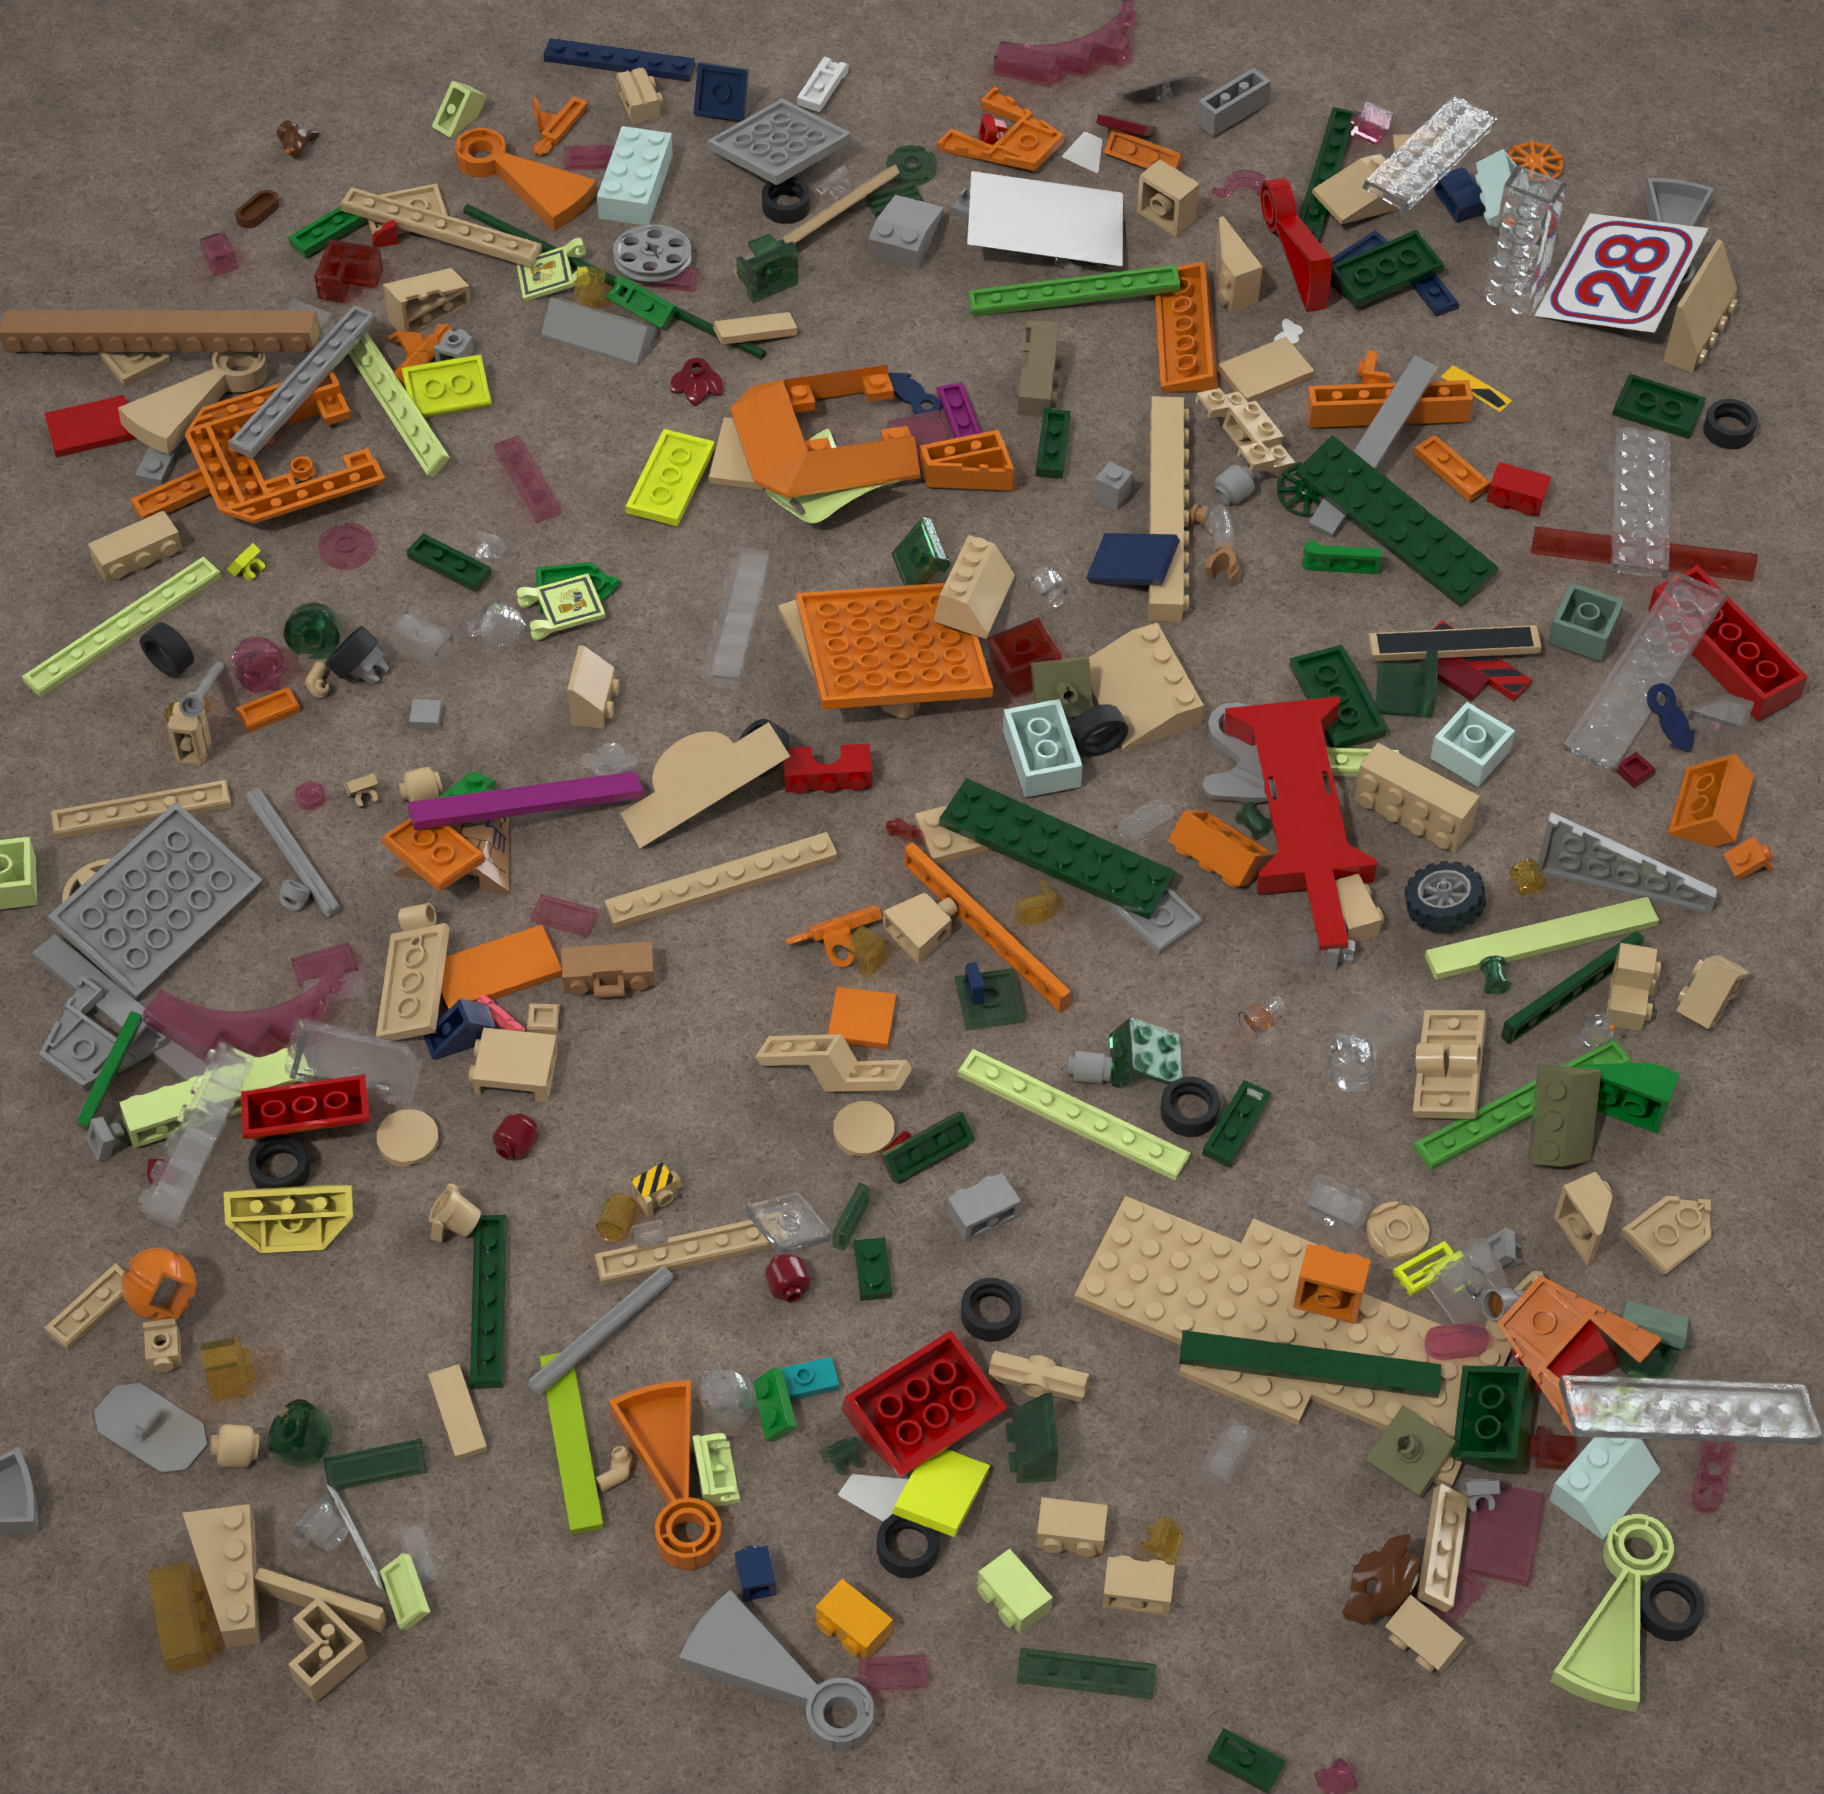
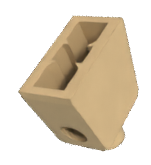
[883,893,958,964]

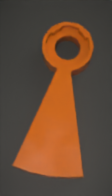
[455,128,597,232]
[609,1380,722,1570]

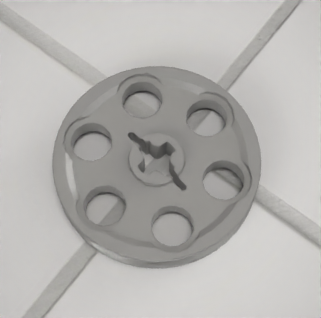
[613,225,692,282]

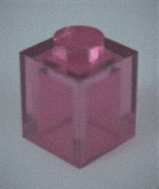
[1350,101,1393,146]
[199,231,238,277]

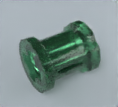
[1235,802,1273,841]
[1479,955,1511,995]

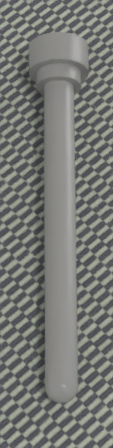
[179,661,224,718]

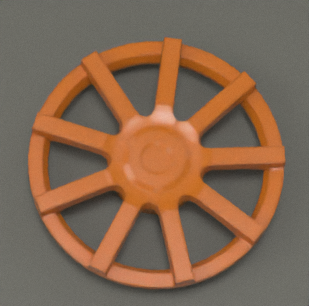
[1508,140,1564,184]

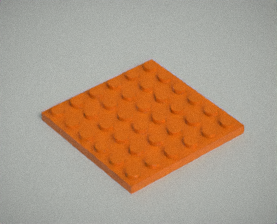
[796,583,993,710]

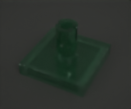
[891,517,950,586]

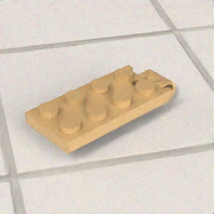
[376,903,450,1043]

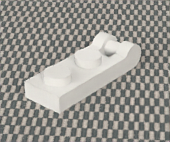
[797,57,849,112]

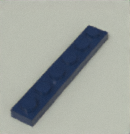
[544,38,695,82]

